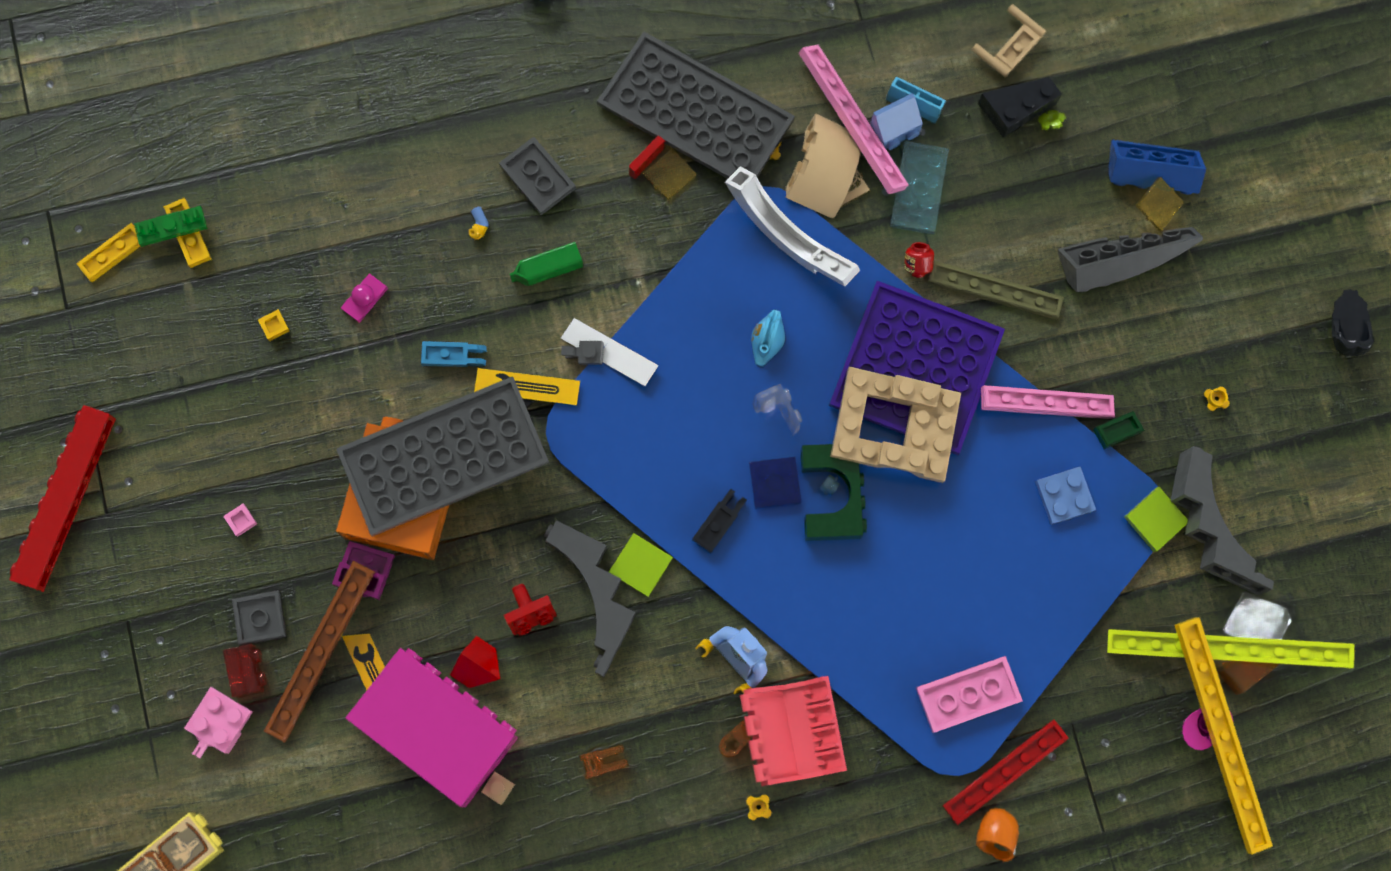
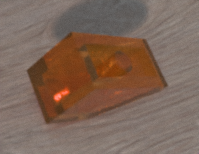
[1218,660,1279,695]

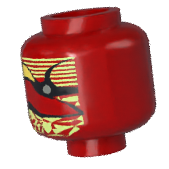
[904,242,934,278]

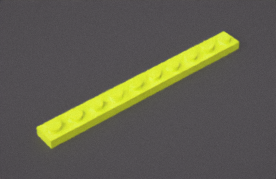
[1107,629,1354,668]

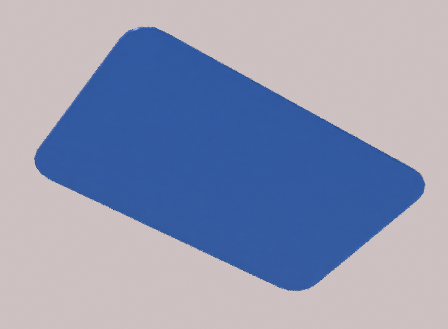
[546,186,1158,776]

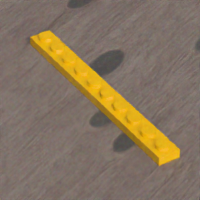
[1174,617,1273,854]

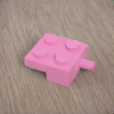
[184,687,253,759]

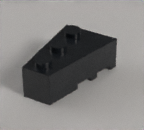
[978,77,1062,138]

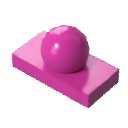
[341,273,388,323]

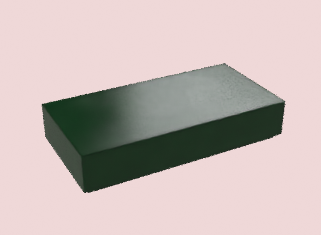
[1093,411,1145,449]

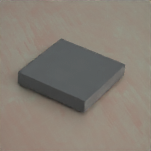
[232,590,287,646]

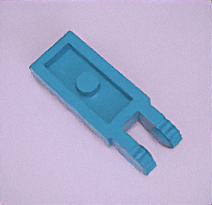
[421,341,487,367]

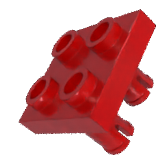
[504,584,557,636]

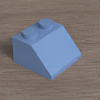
[870,93,923,150]

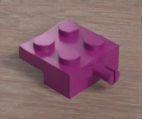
[332,541,395,601]

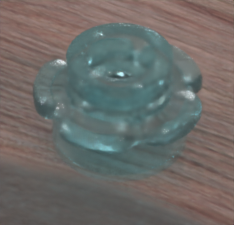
[819,474,840,496]

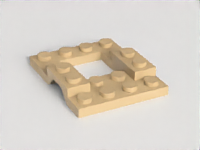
[830,367,961,483]

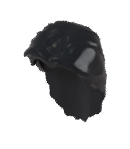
[1332,289,1375,356]

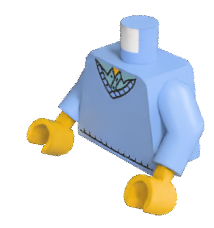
[696,626,767,694]

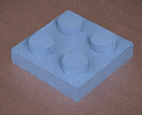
[1035,467,1096,525]

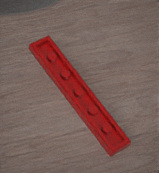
[942,719,1069,825]

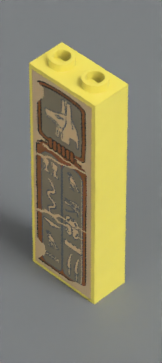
[118,812,224,871]

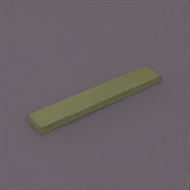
[927,260,1064,320]

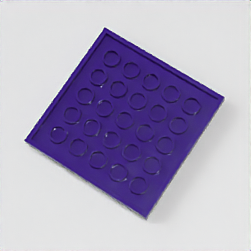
[829,281,1005,455]

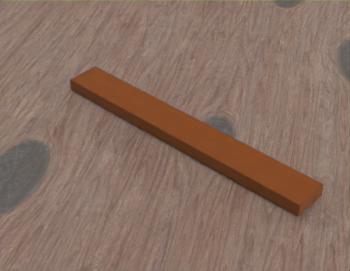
[264,561,375,742]

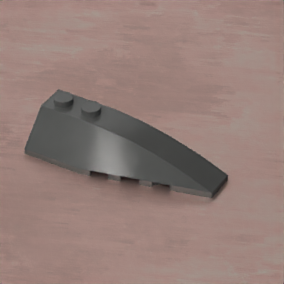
[1058,227,1203,292]

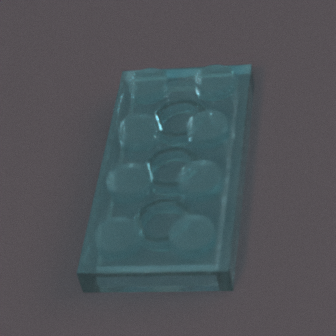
[890,141,949,235]

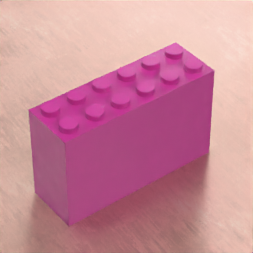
[346,648,518,808]

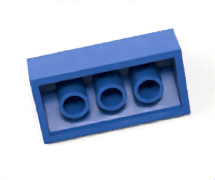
[1108,140,1206,195]

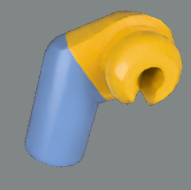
[469,207,489,240]

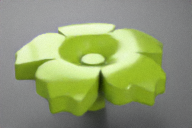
[1038,110,1066,130]

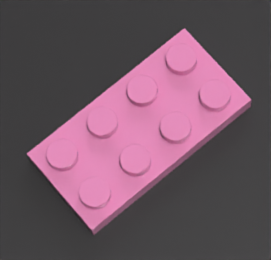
[916,656,1023,733]

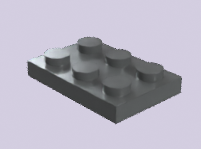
[499,137,576,215]

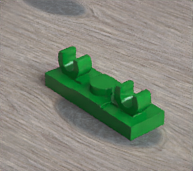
[134,206,208,247]

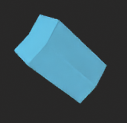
[886,77,946,123]

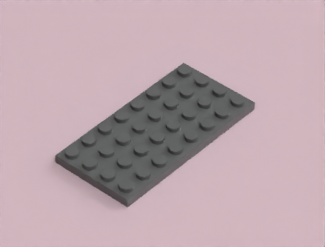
[597,32,795,179]
[336,376,549,537]

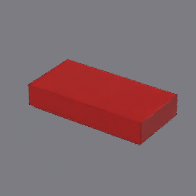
[629,136,665,179]

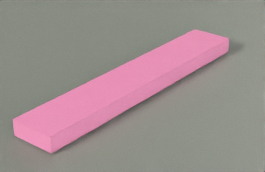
[981,385,1115,419]

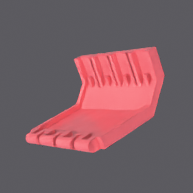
[740,676,847,786]

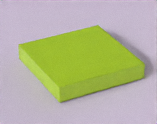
[1124,487,1188,552]
[609,533,673,597]

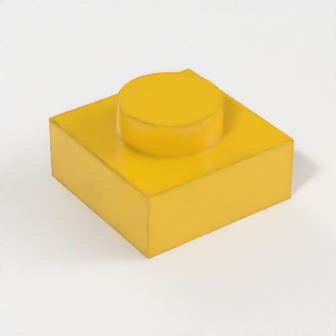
[258,309,290,341]

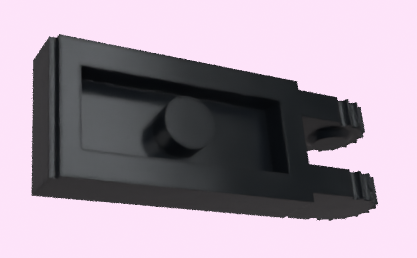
[692,489,747,553]

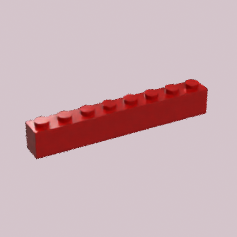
[9,405,116,592]

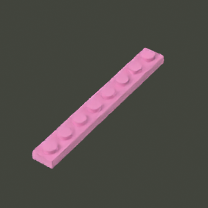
[799,45,909,194]

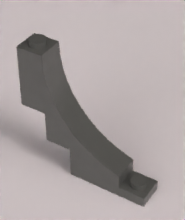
[1170,446,1274,595]
[544,520,636,678]

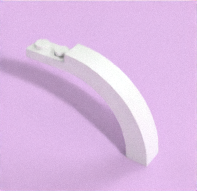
[725,166,860,286]

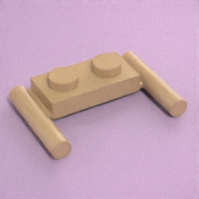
[971,4,1047,78]

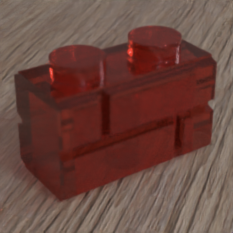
[223,644,267,699]

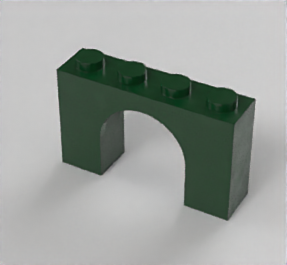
[800,444,867,541]

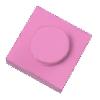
[223,503,257,537]

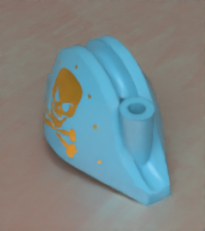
[751,310,785,367]

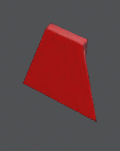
[450,636,500,688]

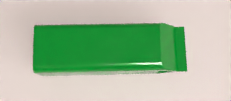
[509,241,583,286]

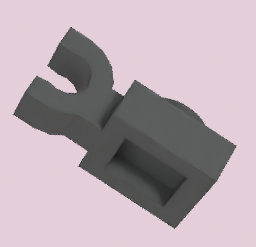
[561,341,604,365]

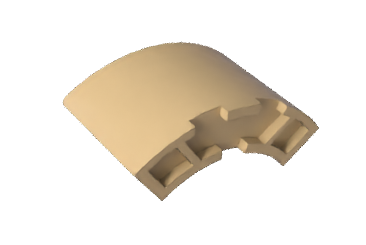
[786,113,861,218]

